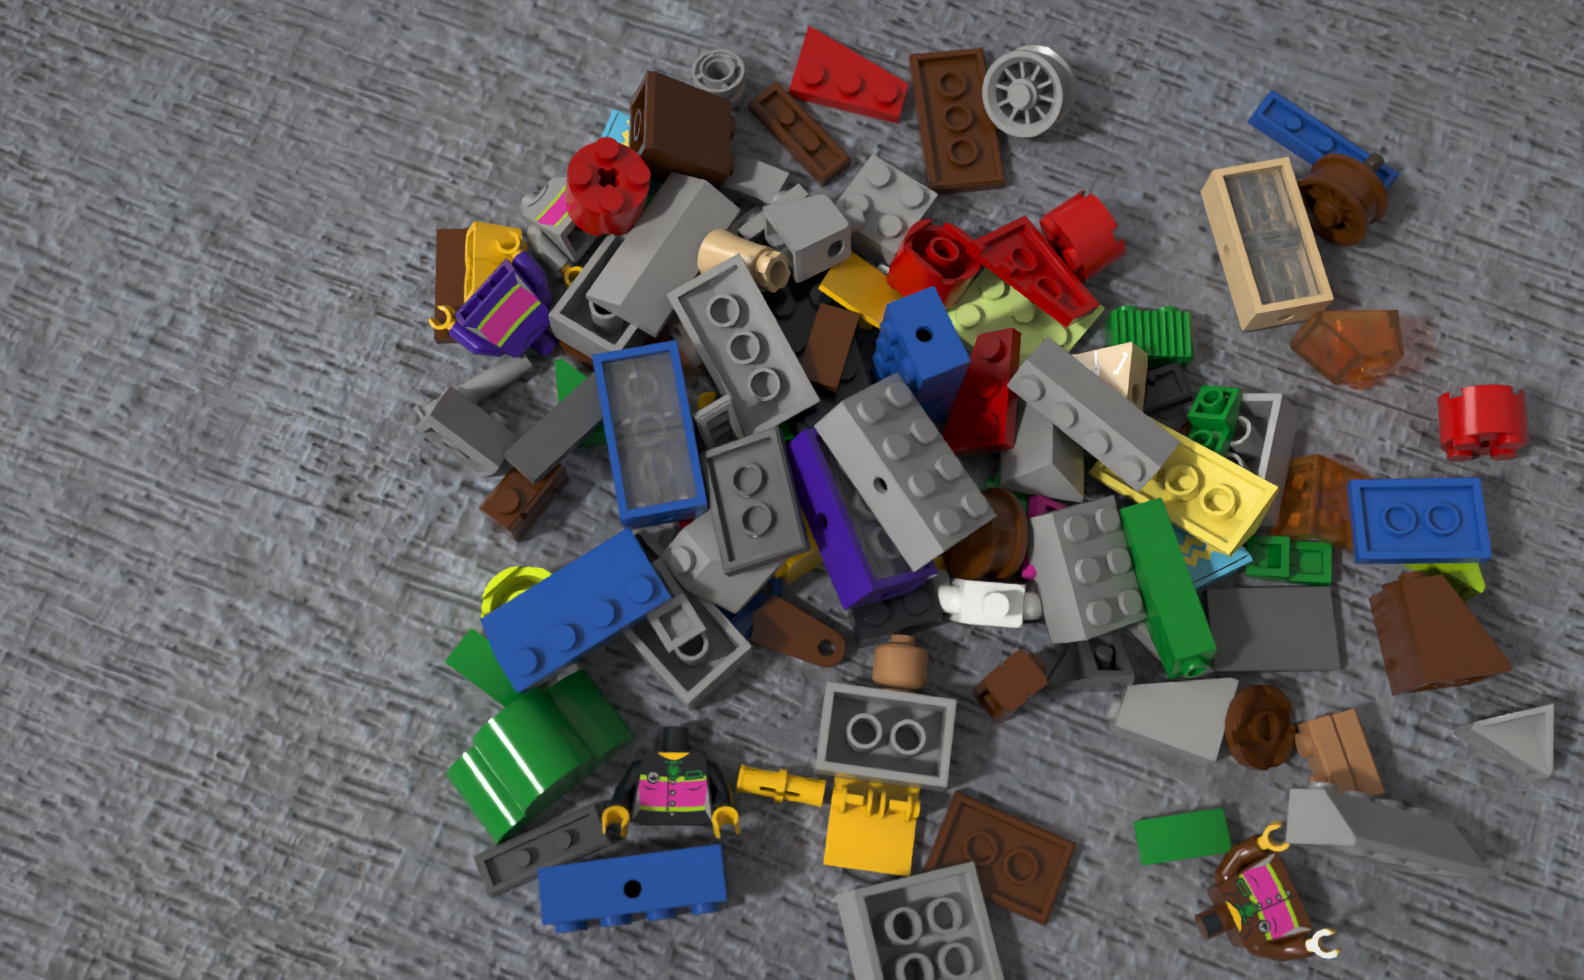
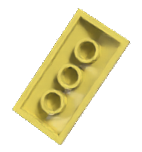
[1088,416,1279,557]

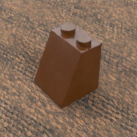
[628,70,736,189]
[1368,570,1512,696]

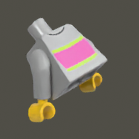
[521,177,598,290]

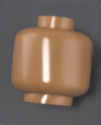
[872,635,929,694]

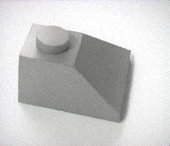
[659,510,788,614]

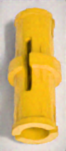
[736,764,826,808]

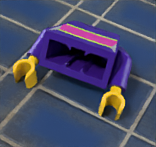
[429,231,558,358]

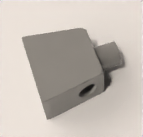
[763,194,866,283]

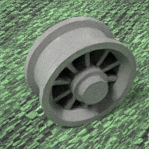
[982,44,1076,138]

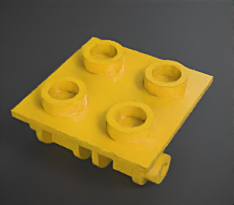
[823,777,920,877]

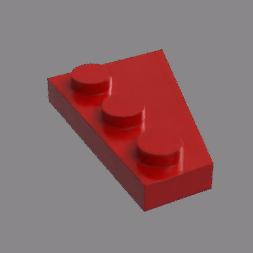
[789,25,908,124]
[965,215,1100,328]
[942,328,1021,457]

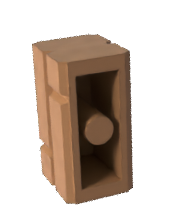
[1295,708,1386,797]

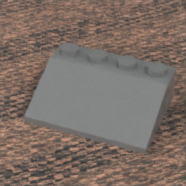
[836,861,1004,980]

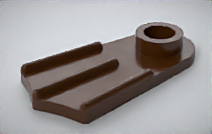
[751,595,846,668]

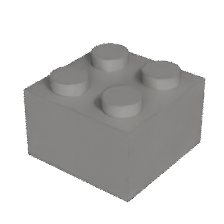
[835,154,938,267]

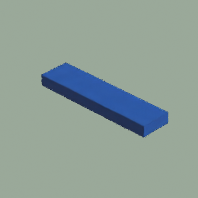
[1247,90,1399,191]

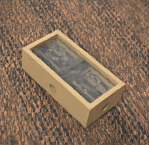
[1200,157,1334,332]

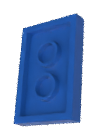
[1346,478,1492,564]

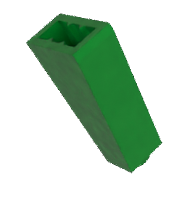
[1119,498,1217,679]

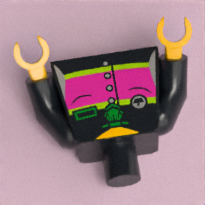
[602,726,741,838]

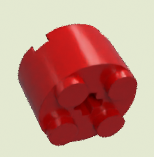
[565,137,651,236]
[1039,190,1126,283]
[886,219,981,310]
[1437,384,1530,462]

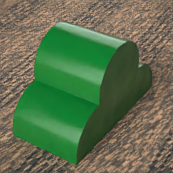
[446,670,637,845]

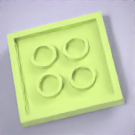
[947,268,1105,368]

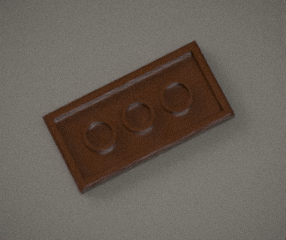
[908,47,1006,195]

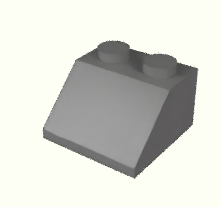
[415,385,517,477]

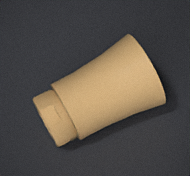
[697,228,791,293]

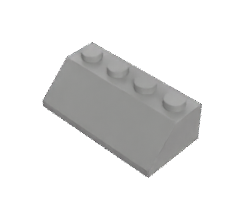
[1285,782,1488,879]

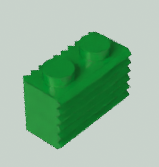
[1104,305,1194,369]

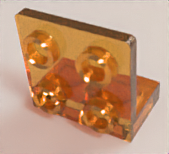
[1271,454,1371,554]

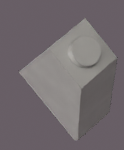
[1105,677,1239,766]

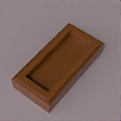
[801,303,860,393]

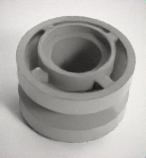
[691,49,747,109]

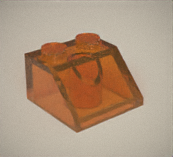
[1290,310,1405,389]

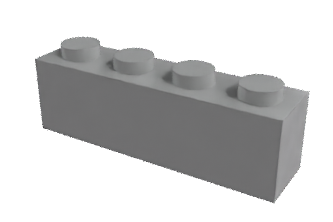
[1007,337,1180,492]

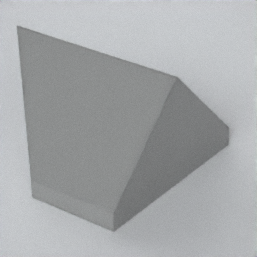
[1453,704,1554,781]

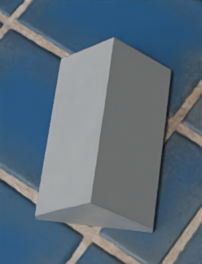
[999,395,1084,503]

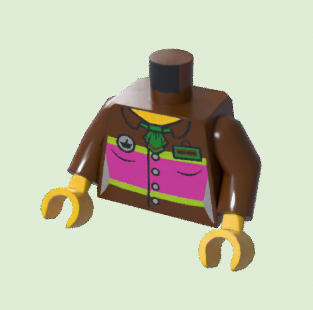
[1195,820,1343,962]

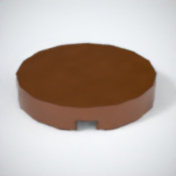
[1225,684,1296,771]

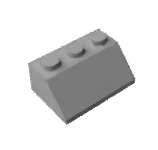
[1226,393,1299,527]

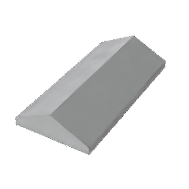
[586,172,740,338]
[666,253,821,437]

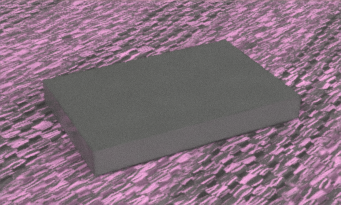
[698,426,811,577]
[1203,586,1340,674]

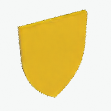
[818,251,903,330]

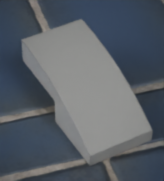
[717,154,790,207]
[646,557,706,653]

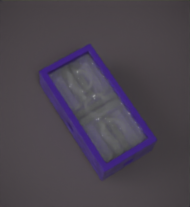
[786,427,939,610]

